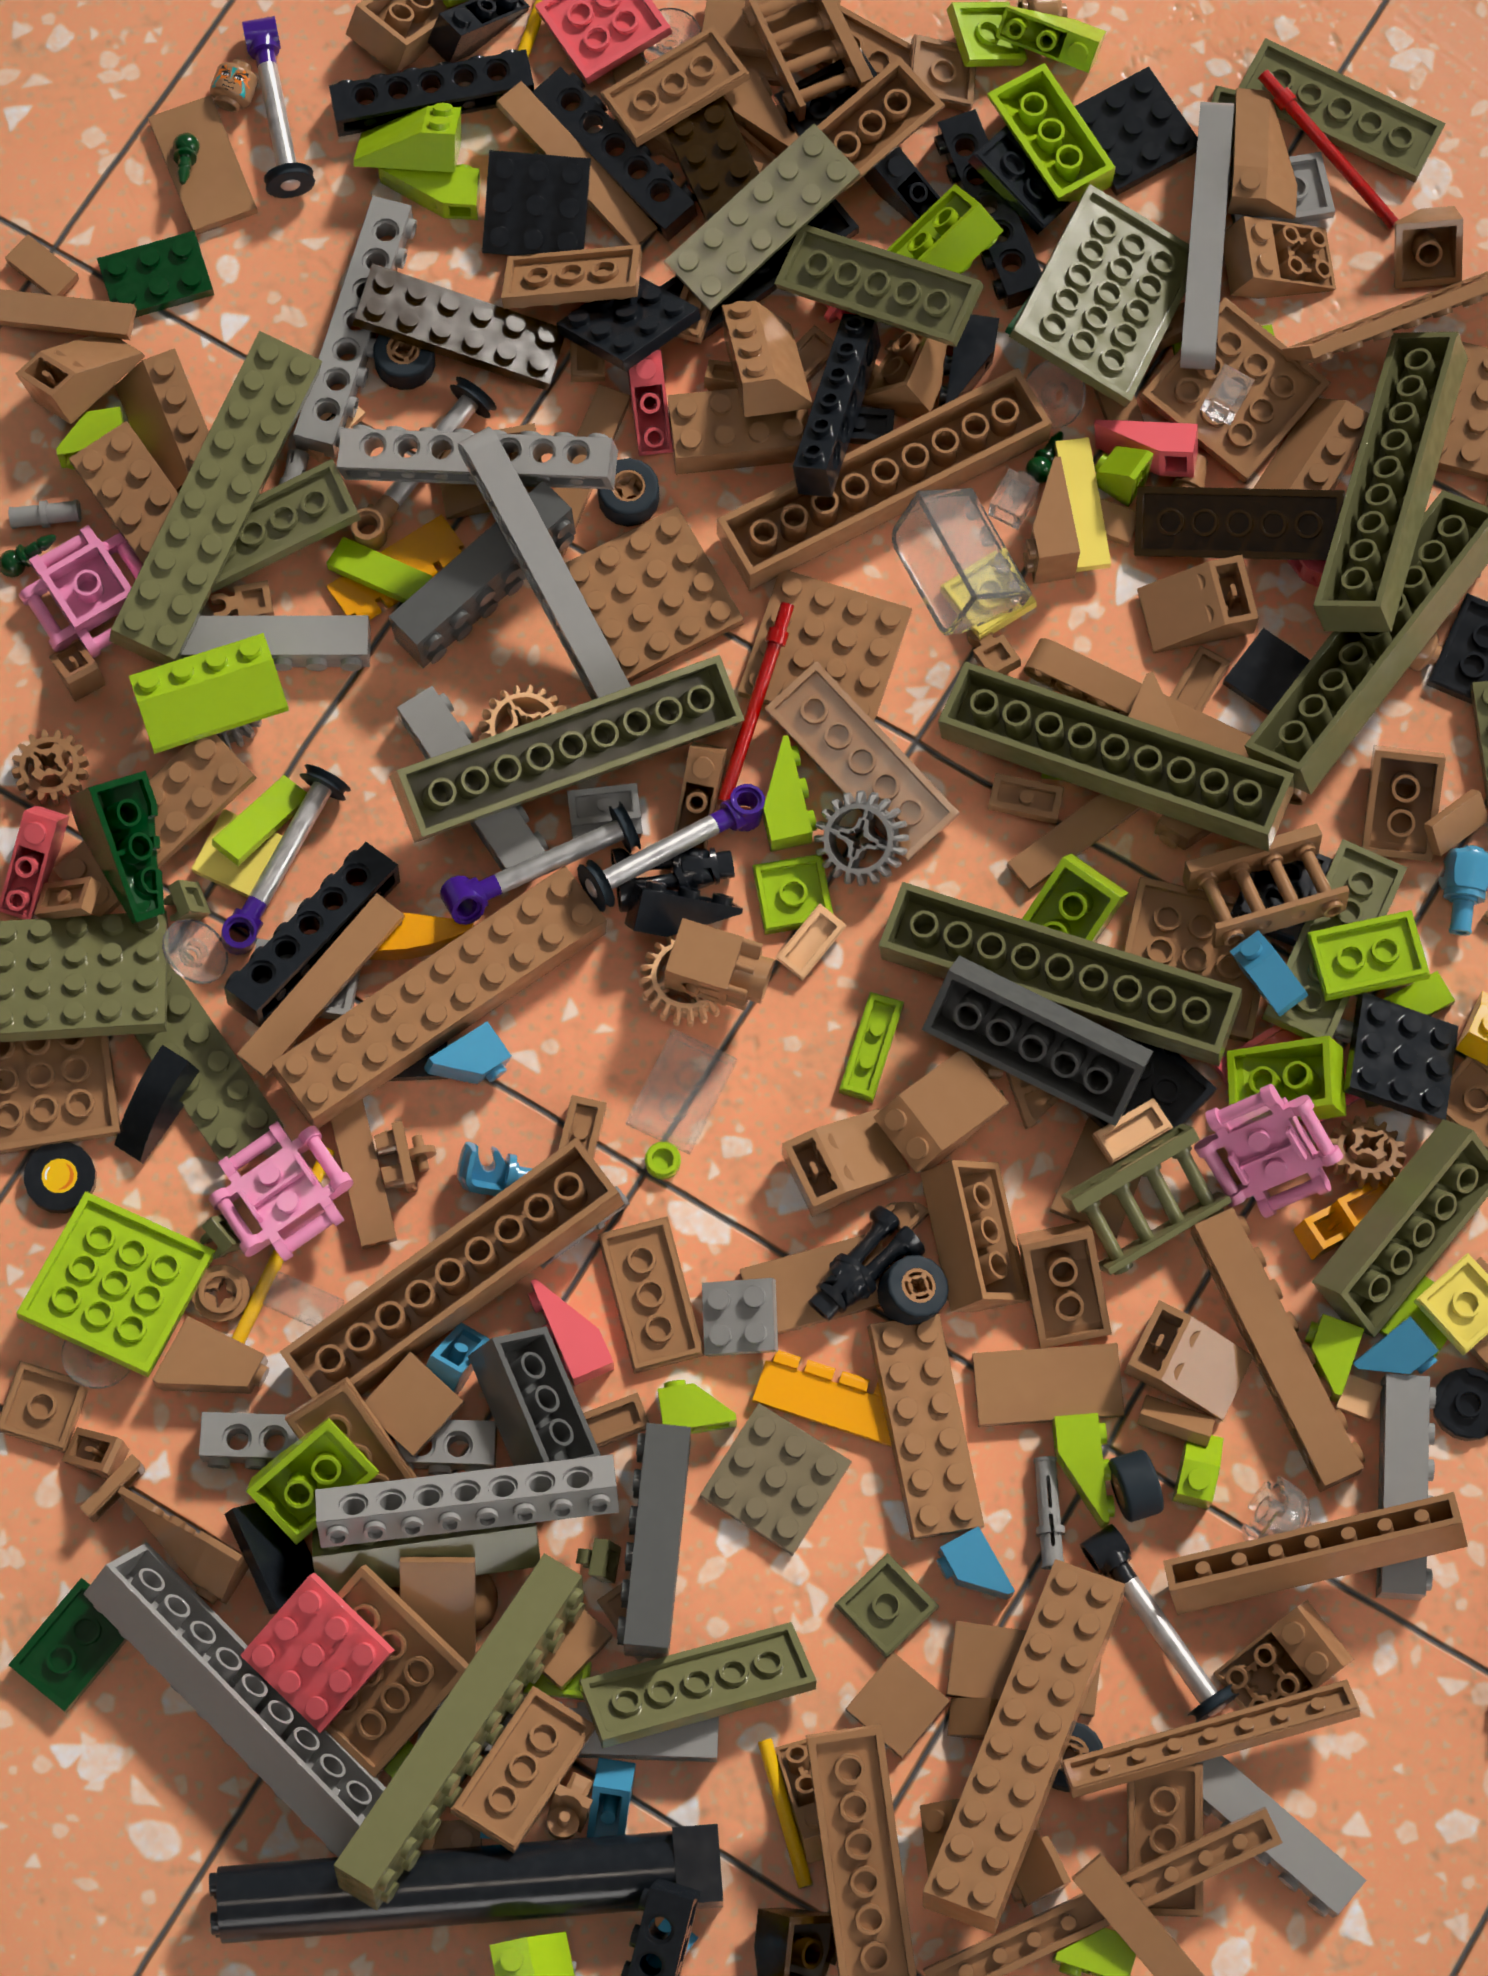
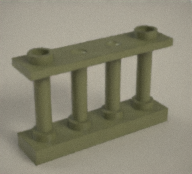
[1061,1124,1232,1275]

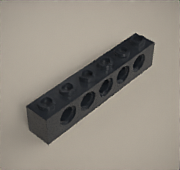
[329,49,534,137]
[532,67,698,242]
[934,109,1042,310]
[793,314,881,497]
[224,842,400,1028]
[621,1878,701,1976]

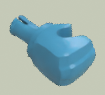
[1438,845,1488,936]
[457,1141,533,1196]

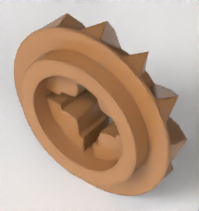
[192,1265,250,1323]

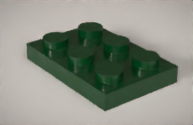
[97,230,214,318]
[8,1578,127,1713]

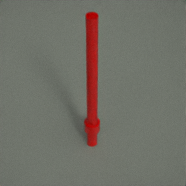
[1258,69,1399,229]
[717,602,794,802]

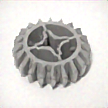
[814,790,909,886]

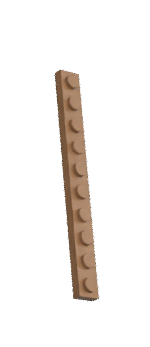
[923,1807,1283,1976]

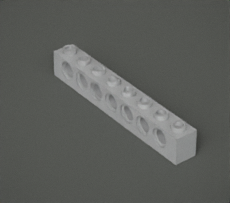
[293,196,417,459]
[336,425,618,490]
[199,1412,497,1475]
[315,1454,619,1548]

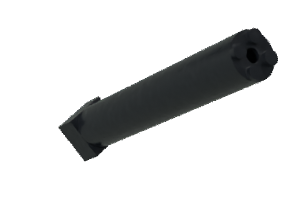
[209,1826,723,1944]

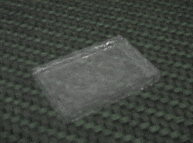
[626,1029,737,1155]

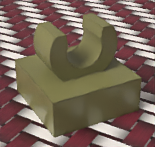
[164,880,211,922]
[200,1215,241,1259]
[576,1538,621,1583]

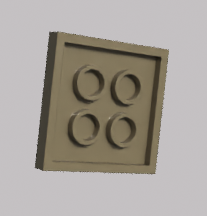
[700,1403,852,1556]

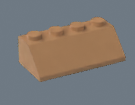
[817,56,945,192]
[722,301,813,417]
[115,348,209,493]
[1253,398,1369,490]
[920,1160,1030,1312]

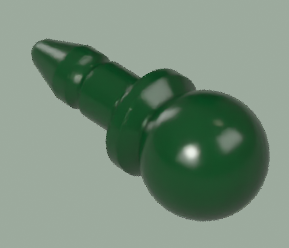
[173,133,200,185]
[1025,431,1064,484]
[0,534,56,577]

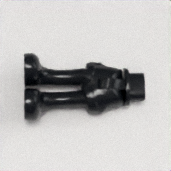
[611,848,735,912]
[808,1206,925,1321]

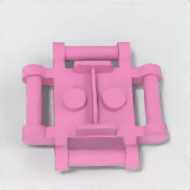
[19,525,143,658]
[1194,1084,1343,1218]
[209,1121,354,1262]

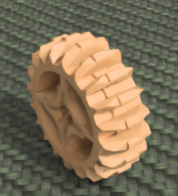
[478,684,567,741]
[639,936,727,1027]

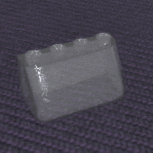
[892,488,1032,635]

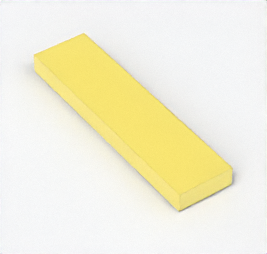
[1054,437,1111,572]

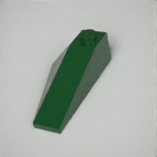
[67,770,165,924]

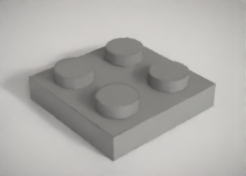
[702,1278,778,1357]

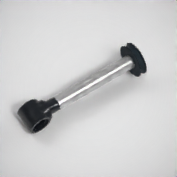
[1080,1524,1239,1722]

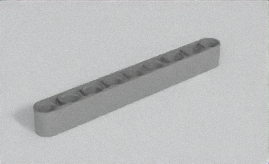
[1180,102,1234,370]
[458,427,631,700]

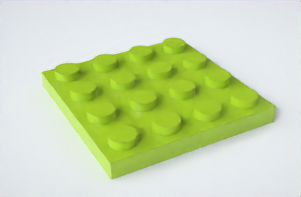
[17,1191,215,1377]

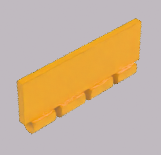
[326,514,464,621]
[752,1350,891,1447]

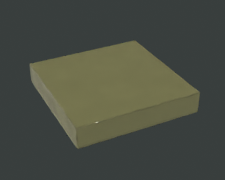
[834,1553,939,1659]

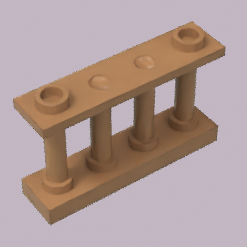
[742,0,874,122]
[1182,824,1350,948]

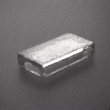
[263,1271,345,1327]

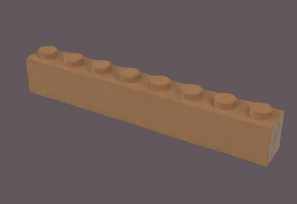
[1191,1207,1365,1492]
[1163,1492,1468,1615]

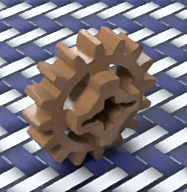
[11,729,89,806]
[1330,1116,1406,1190]

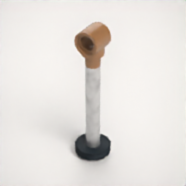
[350,377,497,551]

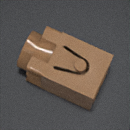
[665,918,775,1011]

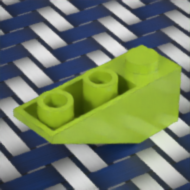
[996,5,1107,73]
[378,164,481,220]
[763,735,817,852]
[1052,1413,1115,1528]

